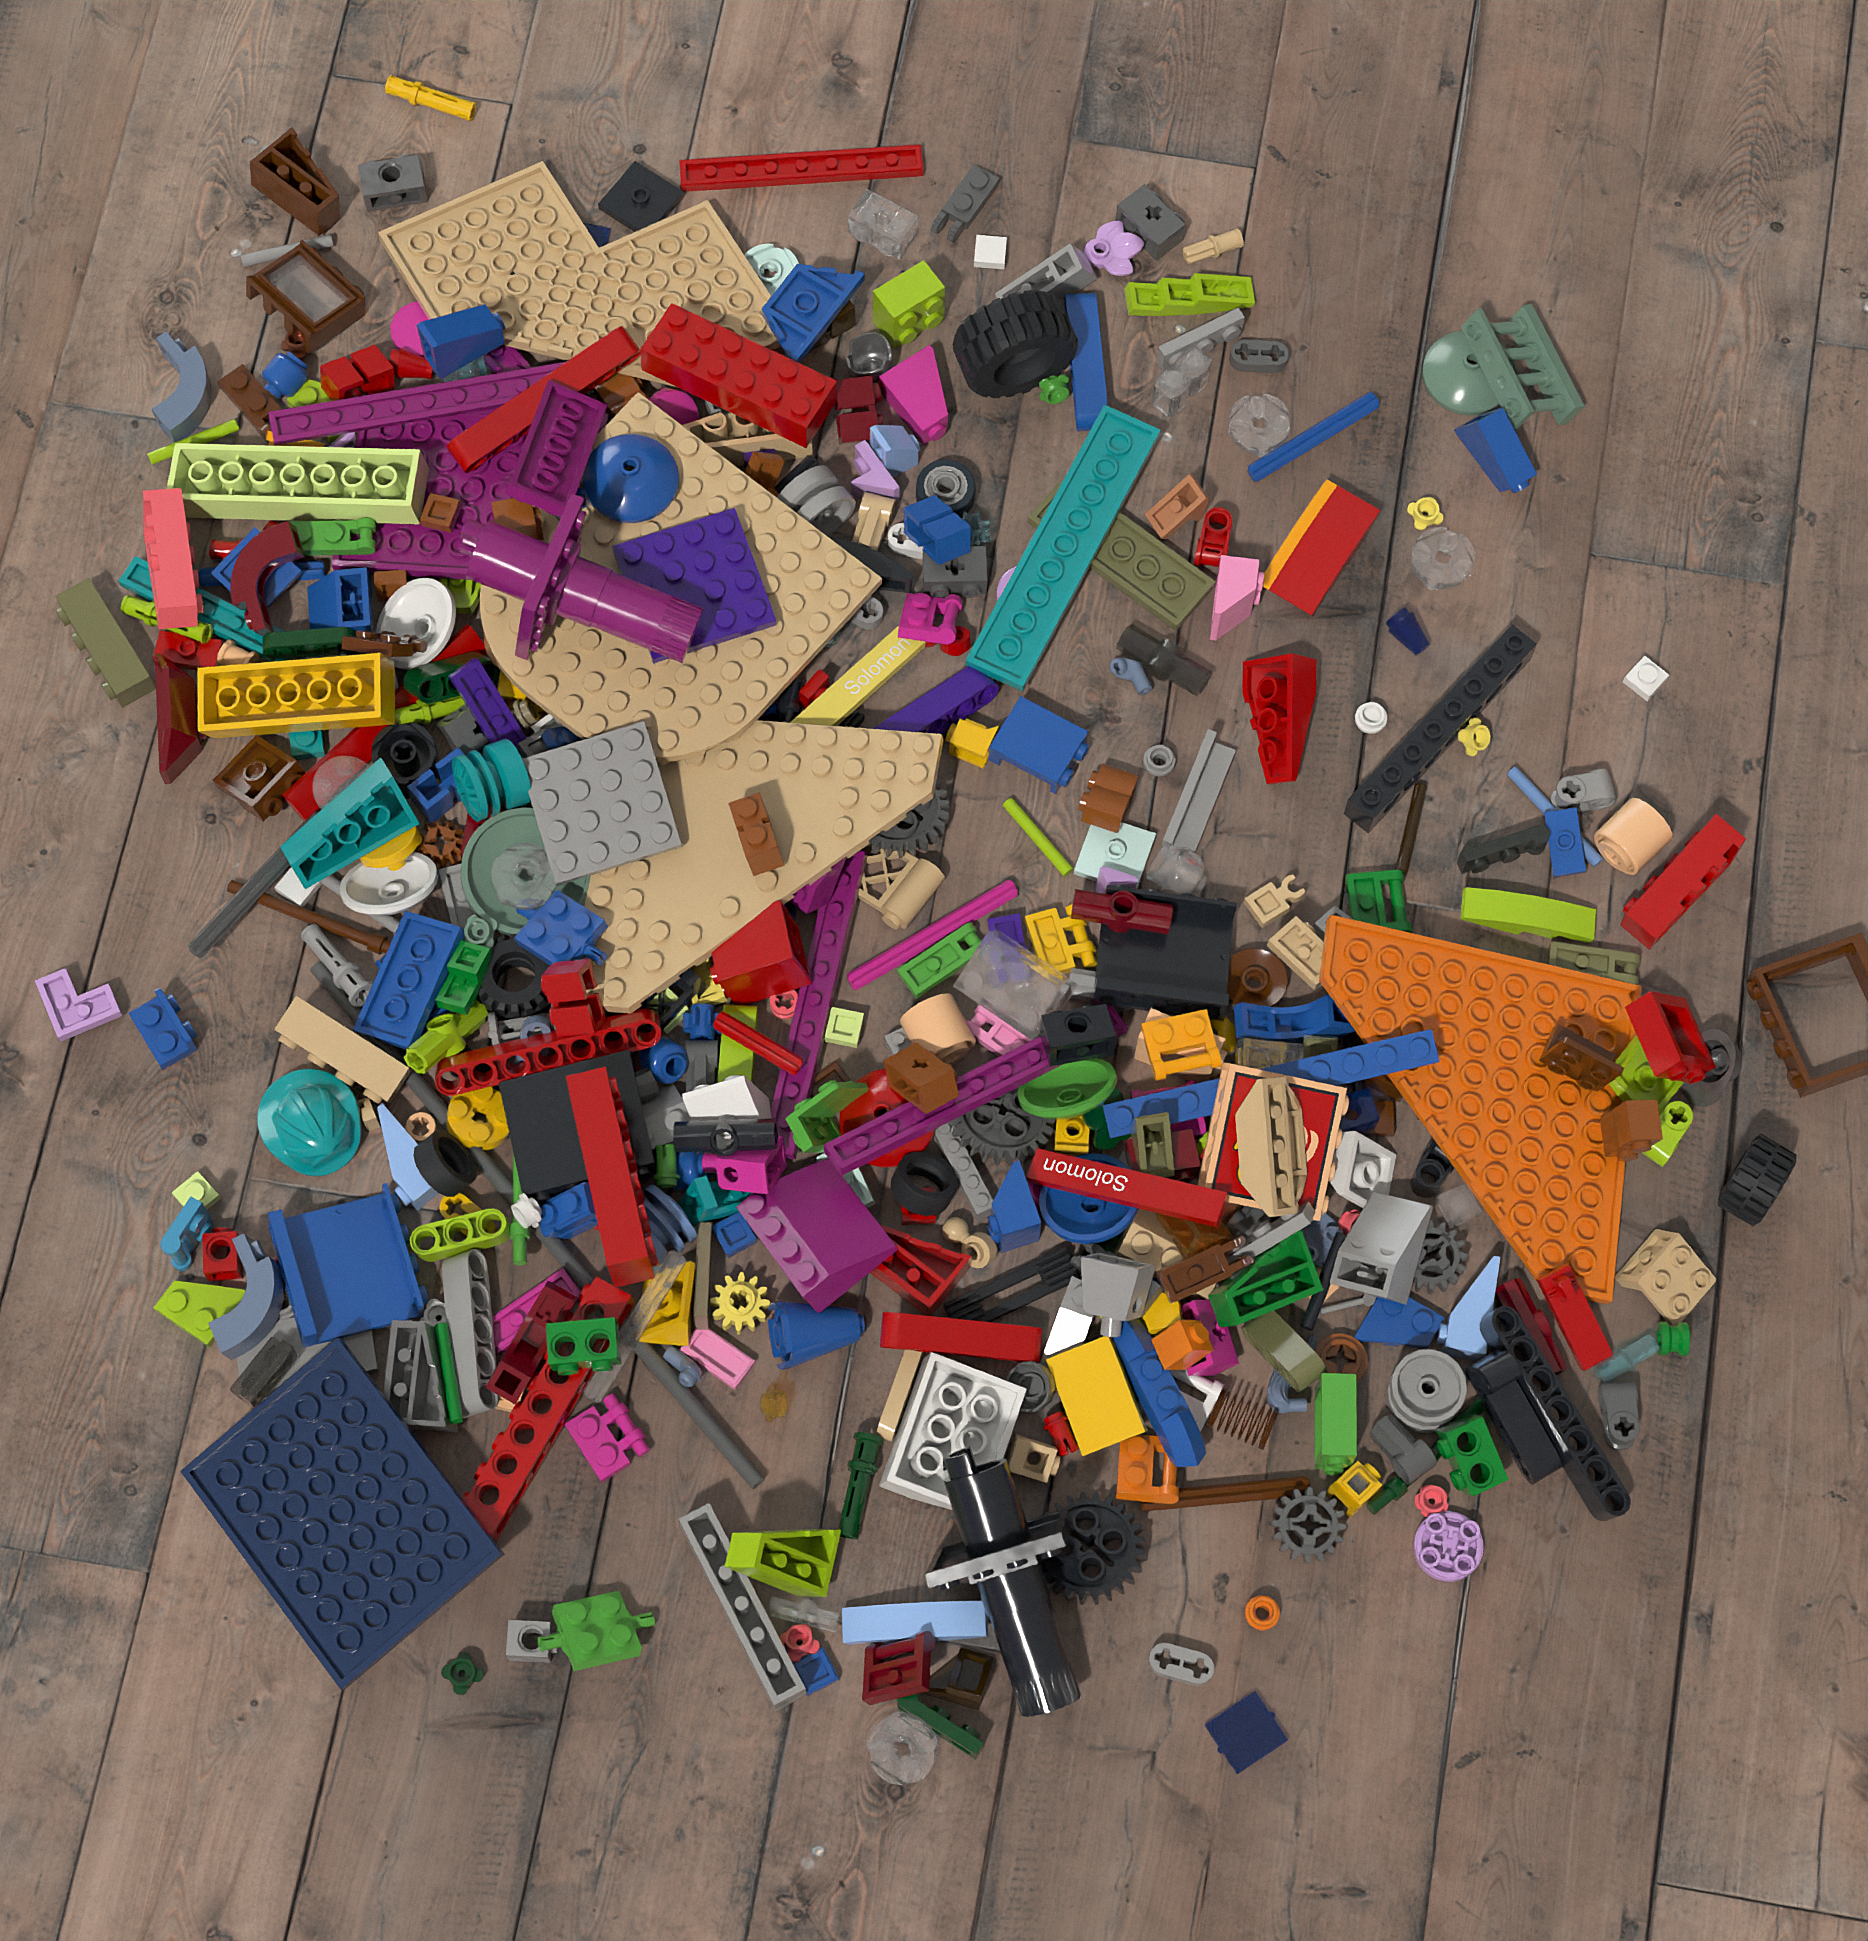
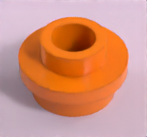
[1245,1595,1280,1631]

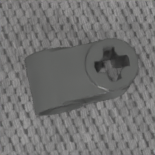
[1598,1382,1640,1451]

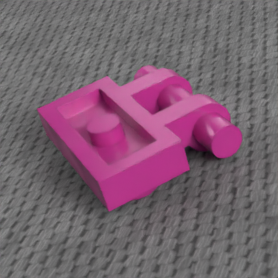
[565,1393,651,1483]

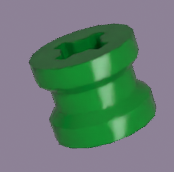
[1656,1322,1690,1356]

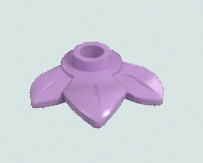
[1084,221,1145,276]

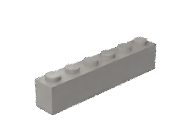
[678,1503,806,1712]

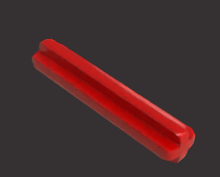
[713,1011,804,1075]

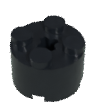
[372,722,440,799]

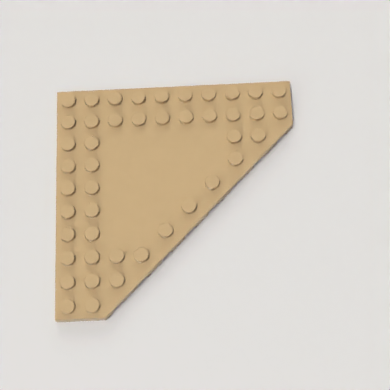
[584,720,943,1014]

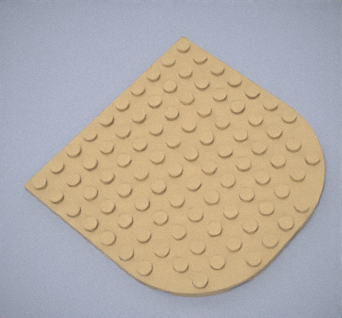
[480,392,882,762]

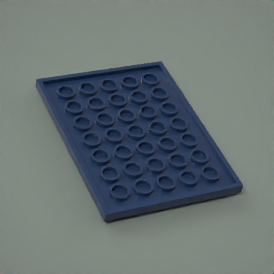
[180,1338,505,1690]

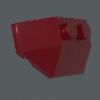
[154,653,207,784]

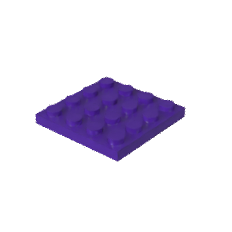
[612,508,777,664]

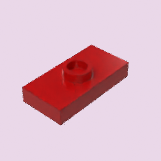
[152,630,223,670]

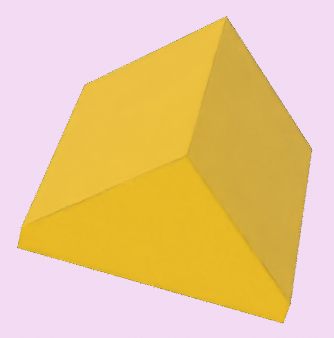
[636,1261,696,1346]

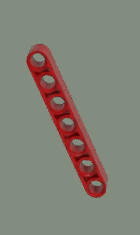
[446,326,641,473]
[435,1009,661,1096]

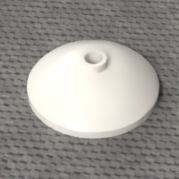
[376,578,456,670]
[340,852,438,916]

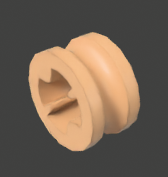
[405,1112,437,1144]

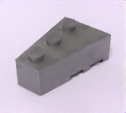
[383,1320,459,1433]

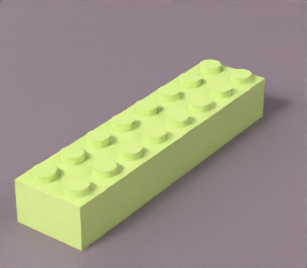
[167,443,429,524]

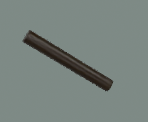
[1395,783,1427,876]

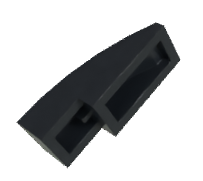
[827,536,912,593]

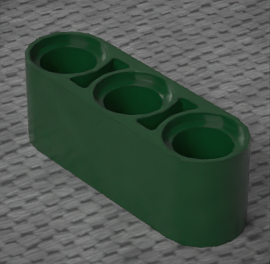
[403,651,500,704]

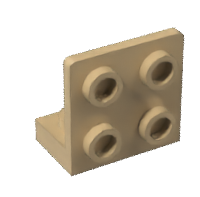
[1267,916,1324,990]
[1615,1229,1716,1325]

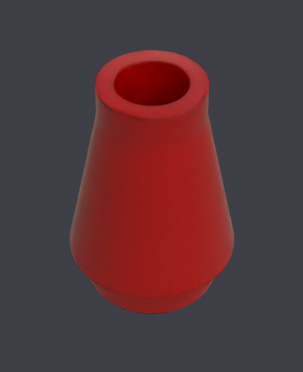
[389,347,433,380]

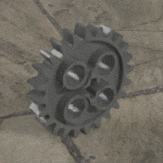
[864,780,949,858]
[948,1067,1056,1166]

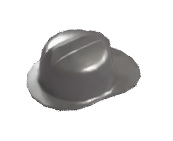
[1682,1029,1743,1107]

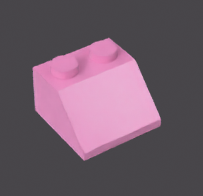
[1210,555,1264,641]

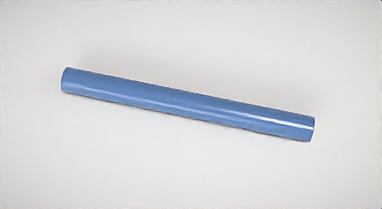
[1507,766,1604,868]

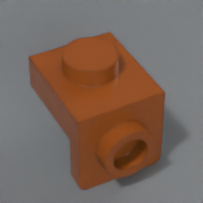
[745,451,785,498]

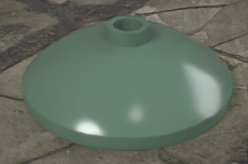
[1422,331,1515,415]

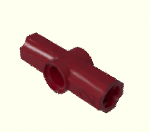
[1071,889,1173,934]
[1495,1278,1567,1376]

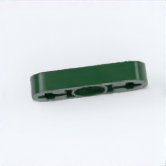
[262,627,356,659]

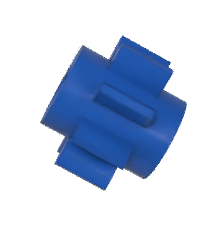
[683,1004,722,1040]

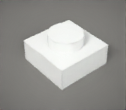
[1623,656,1669,702]

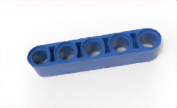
[1064,292,1108,432]

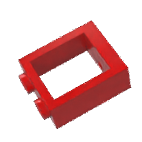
[1625,991,1716,1084]

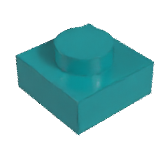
[289,730,325,760]

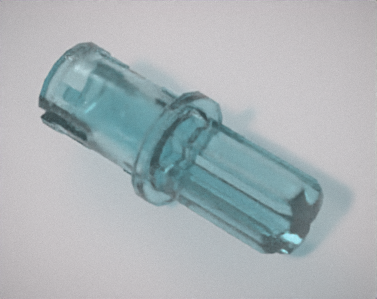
[1593,1335,1659,1383]

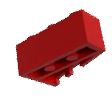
[870,1224,972,1316]

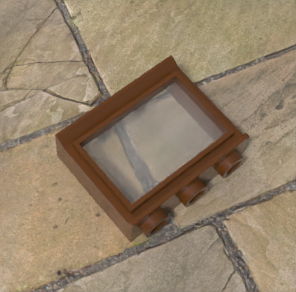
[246,240,365,354]

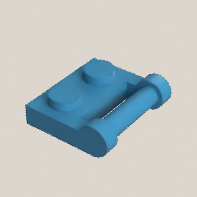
[160,1196,214,1271]

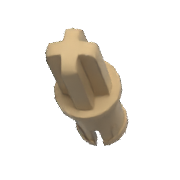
[1182,228,1244,264]

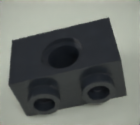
[1040,1004,1116,1067]

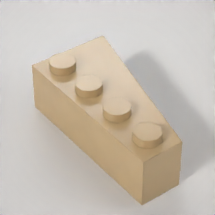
[683,412,813,466]

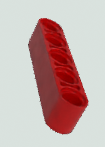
[880,1312,1043,1363]

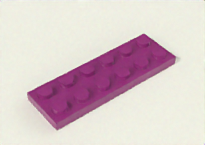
[505,380,607,517]

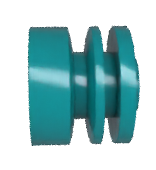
[452,739,531,822]

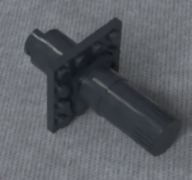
[925,1446,1081,1717]

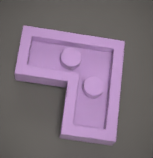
[35,968,123,1042]

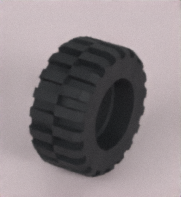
[953,290,1078,398]

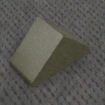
[1131,1112,1175,1177]

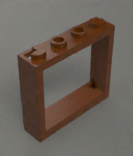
[1747,932,1868,1098]

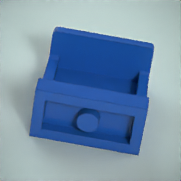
[988,696,1090,794]

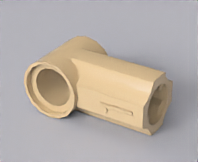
[852,492,896,551]

